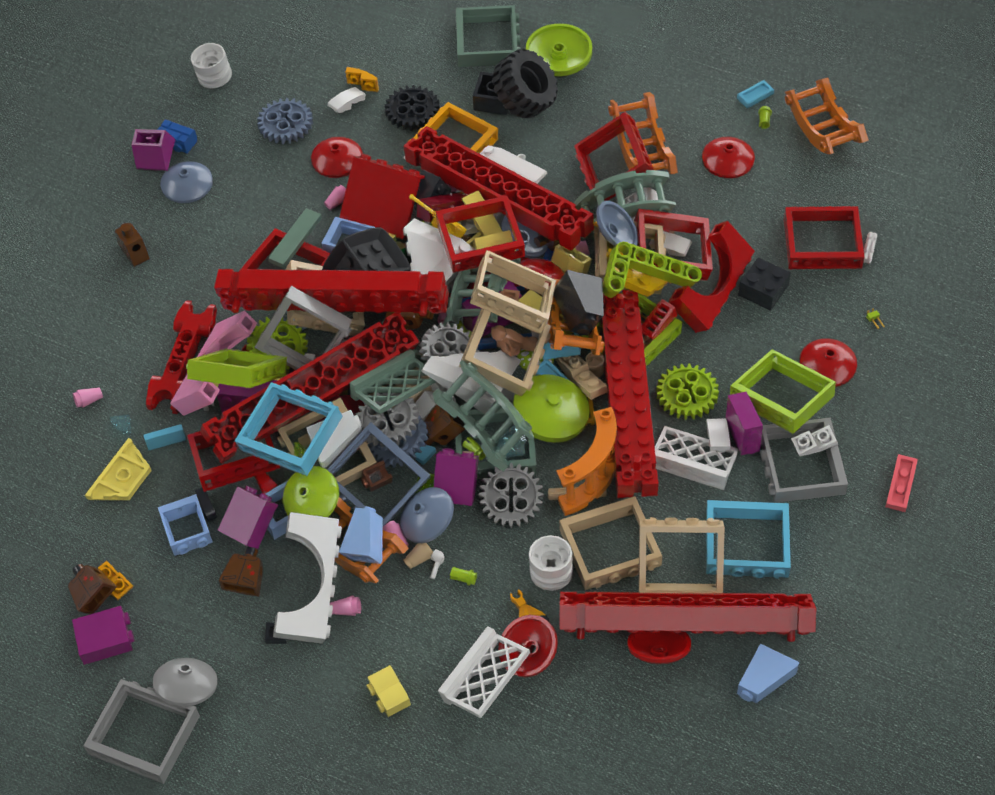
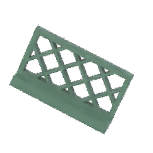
[350,349,436,414]

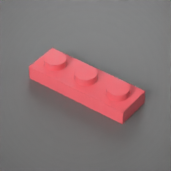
[885,454,918,512]

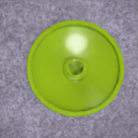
[526,24,592,76]
[512,374,590,443]

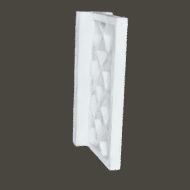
[655,426,739,490]
[438,626,530,718]

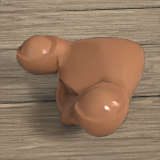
[491,325,538,357]

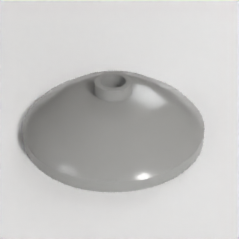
[153,657,217,706]

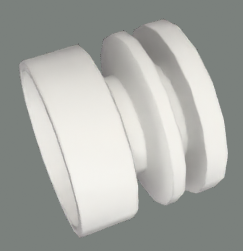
[191,43,232,88]
[529,535,573,591]

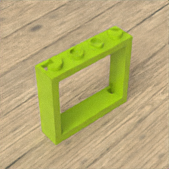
[582,292,682,366]
[186,349,287,388]
[730,349,836,434]

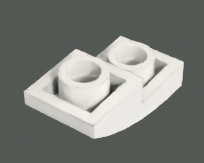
[327,87,366,113]
[649,231,692,257]
[706,418,730,451]
[791,425,838,456]

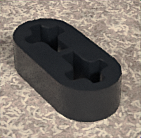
[195,487,217,521]

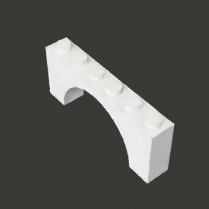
[273,512,342,644]

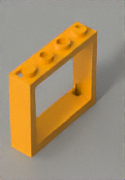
[409,102,498,154]

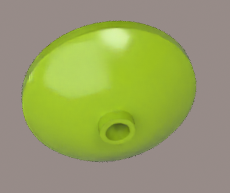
[283,466,339,517]

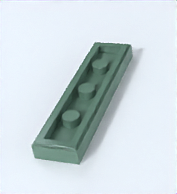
[268,208,322,268]

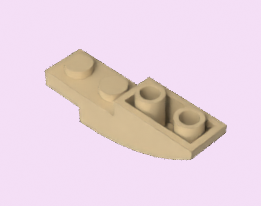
[555,355,608,400]

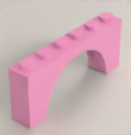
[170,310,257,416]

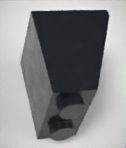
[553,270,604,336]

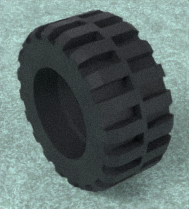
[492,49,558,118]

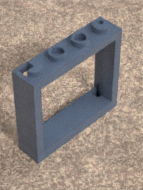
[327,422,431,527]

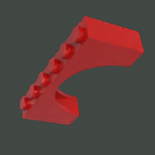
[668,221,755,333]

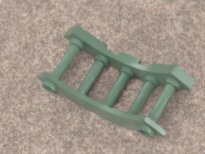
[574,170,676,240]
[446,258,521,324]
[432,360,534,472]

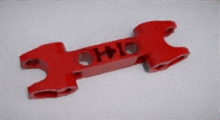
[146,300,217,414]

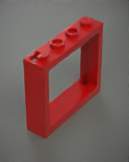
[574,111,654,201]
[436,196,525,273]
[784,206,865,269]
[634,208,713,281]
[239,228,330,272]
[187,431,280,492]

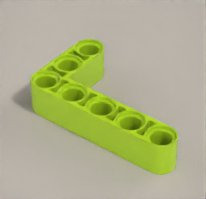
[603,242,702,298]

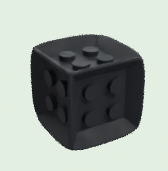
[322,227,411,313]

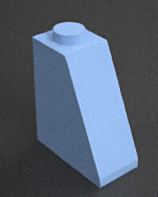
[339,506,383,564]
[737,644,799,703]

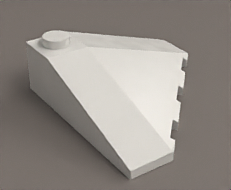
[456,146,547,195]
[403,218,476,285]
[421,350,521,414]

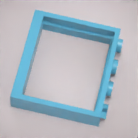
[235,382,343,476]
[706,500,791,579]

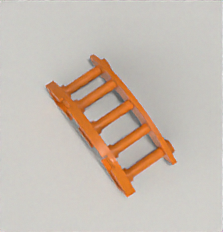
[785,77,869,154]
[608,92,678,174]
[547,278,604,355]
[556,407,617,516]
[334,497,409,583]

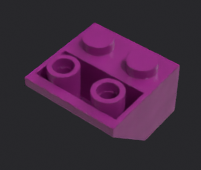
[132,129,175,171]

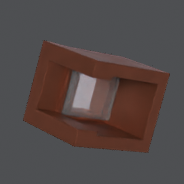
[360,460,392,492]

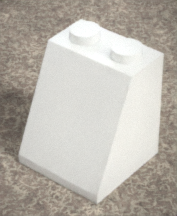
[306,410,362,470]

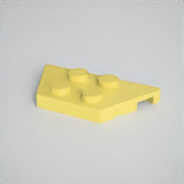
[85,438,152,500]

